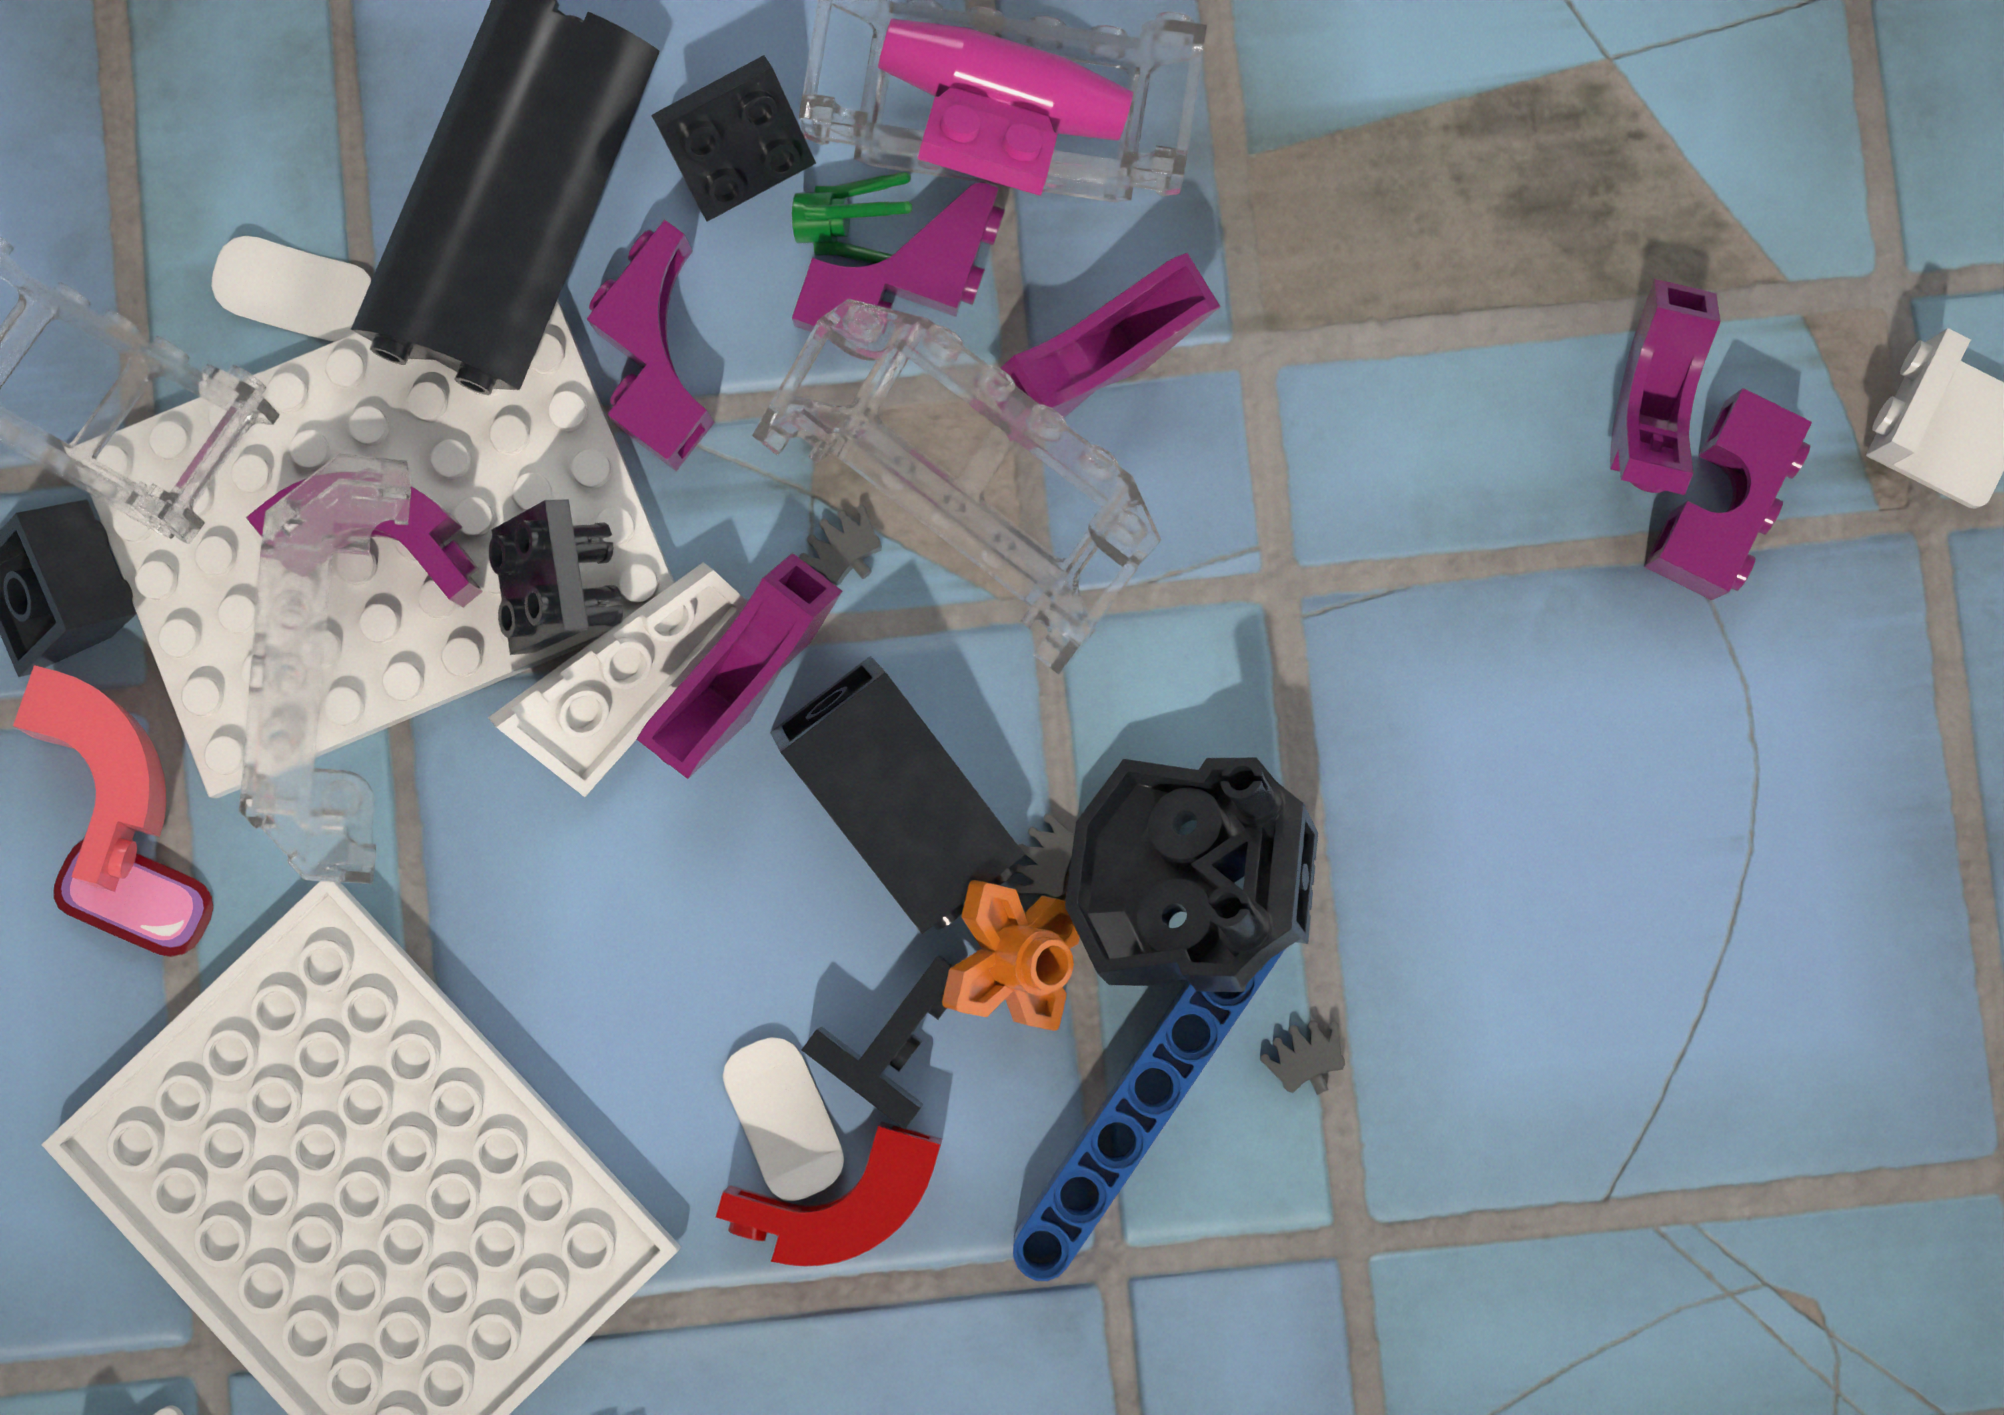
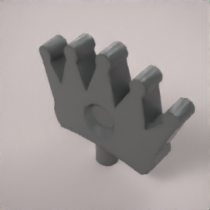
[799,505,882,585]
[1015,813,1074,897]
[1260,1021,1345,1095]

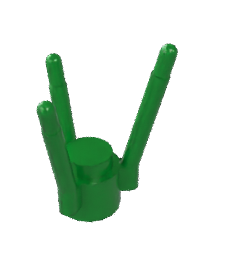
[792,172,913,264]

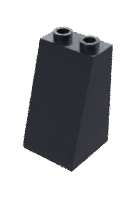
[770,656,1025,934]

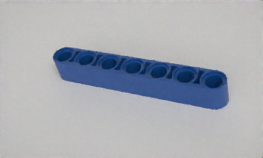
[1013,949,1285,1281]

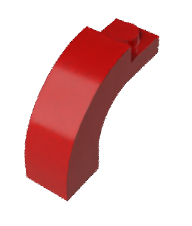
[715,1121,943,1267]

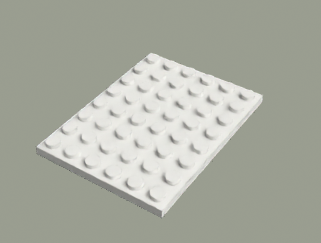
[73,299,675,799]
[41,875,682,1415]

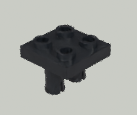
[651,55,816,222]
[489,499,623,655]

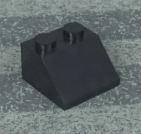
[0,499,137,677]

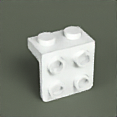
[1865,328,2004,509]

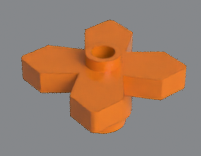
[942,880,1080,1031]

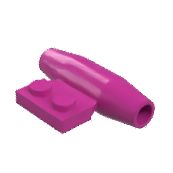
[878,18,1133,196]

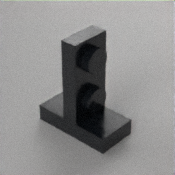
[801,955,953,1129]

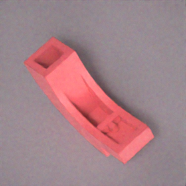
[13,665,166,892]

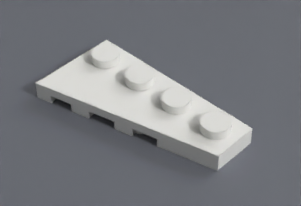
[488,562,748,797]

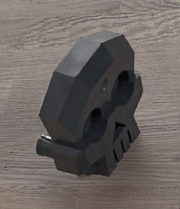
[1065,757,1318,992]

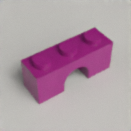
[1644,388,1812,600]

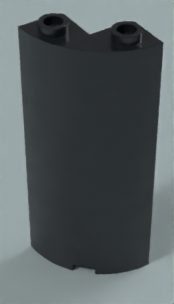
[351,0,660,395]

